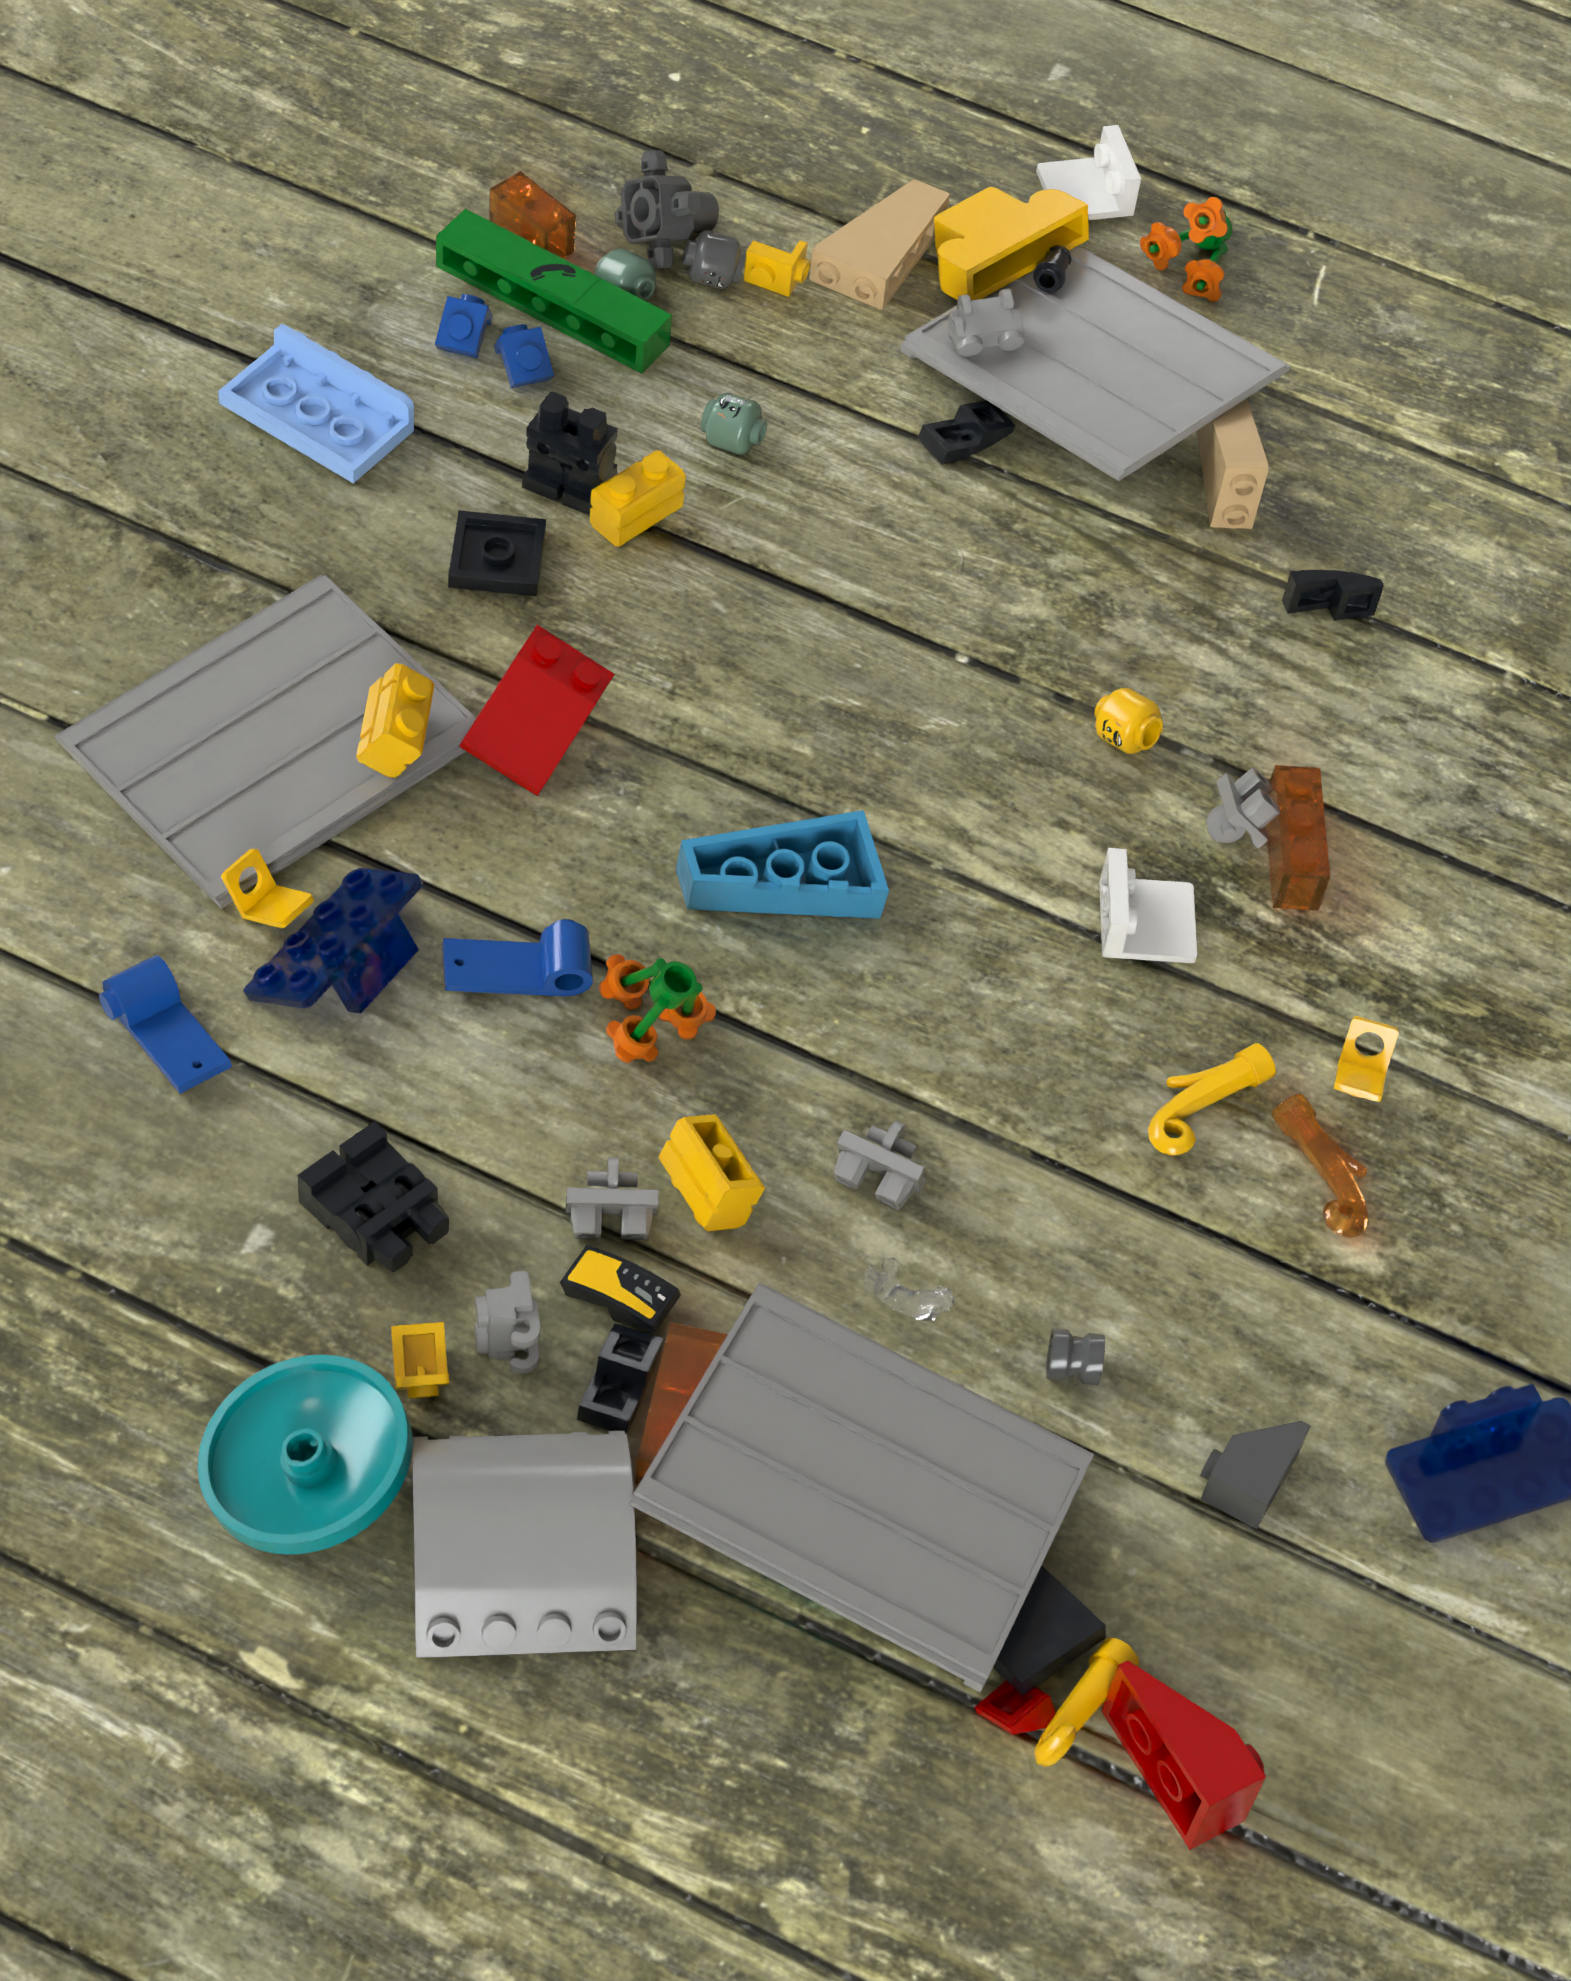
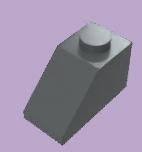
[1200,1421,1311,1529]

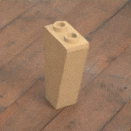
[809,179,950,310]
[1197,398,1269,529]

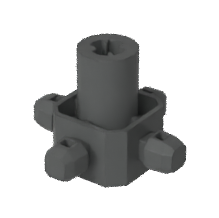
[614,150,719,270]

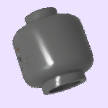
[682,230,746,290]

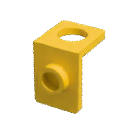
[221,848,314,928]
[1334,1016,1399,1102]

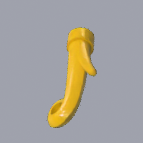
[1148,1043,1276,1156]
[1034,1638,1139,1767]

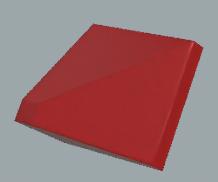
[975,1681,1056,1735]

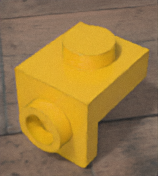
[744,240,811,297]
[391,1322,450,1399]

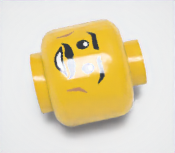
[1094,688,1163,754]

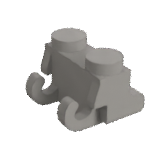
[948,289,1024,357]
[474,1271,541,1374]

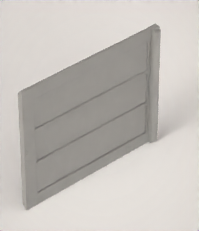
[901,245,1290,481]
[55,575,476,909]
[629,1283,1094,1692]

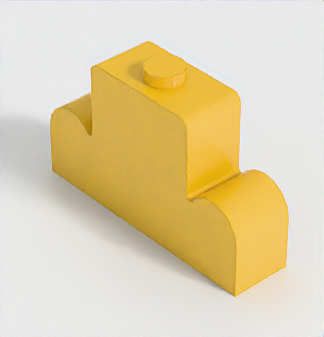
[934,187,1089,301]

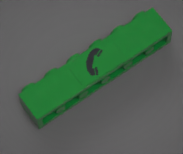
[436,208,672,374]

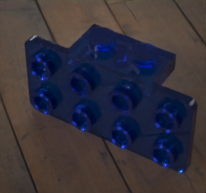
[243,868,423,1014]
[1385,1384,1571,1543]

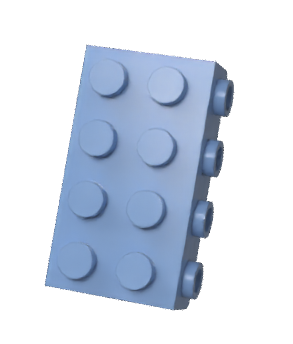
[218,324,414,484]

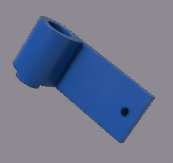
[442,919,593,996]
[99,955,232,1094]

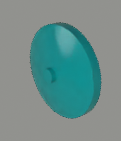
[197,1354,413,1555]

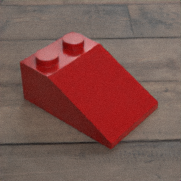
[459,625,615,796]
[1101,1660,1266,1850]

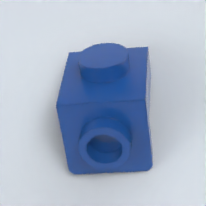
[435,294,493,358]
[494,324,554,388]

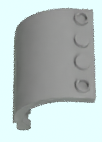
[412,1431,637,1658]

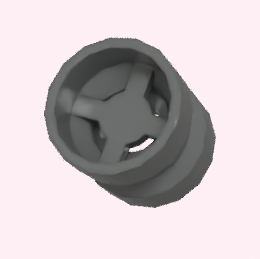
[1046,1328,1105,1386]

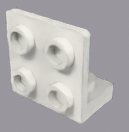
[1036,125,1141,220]
[1099,848,1197,963]

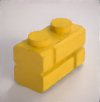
[589,450,686,547]
[356,663,435,778]
[658,1114,765,1231]

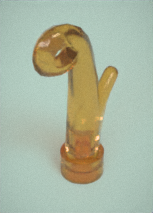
[1271,1093,1369,1238]

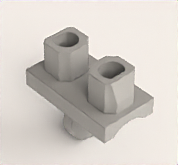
[1206,767,1280,848]
[834,1120,926,1210]
[565,1157,659,1240]

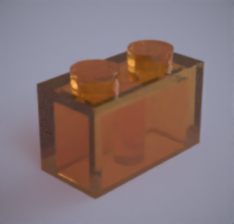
[489,171,576,259]

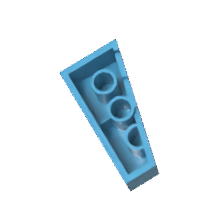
[676,810,889,919]

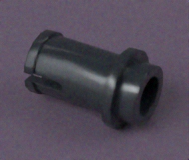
[1033,245,1072,292]

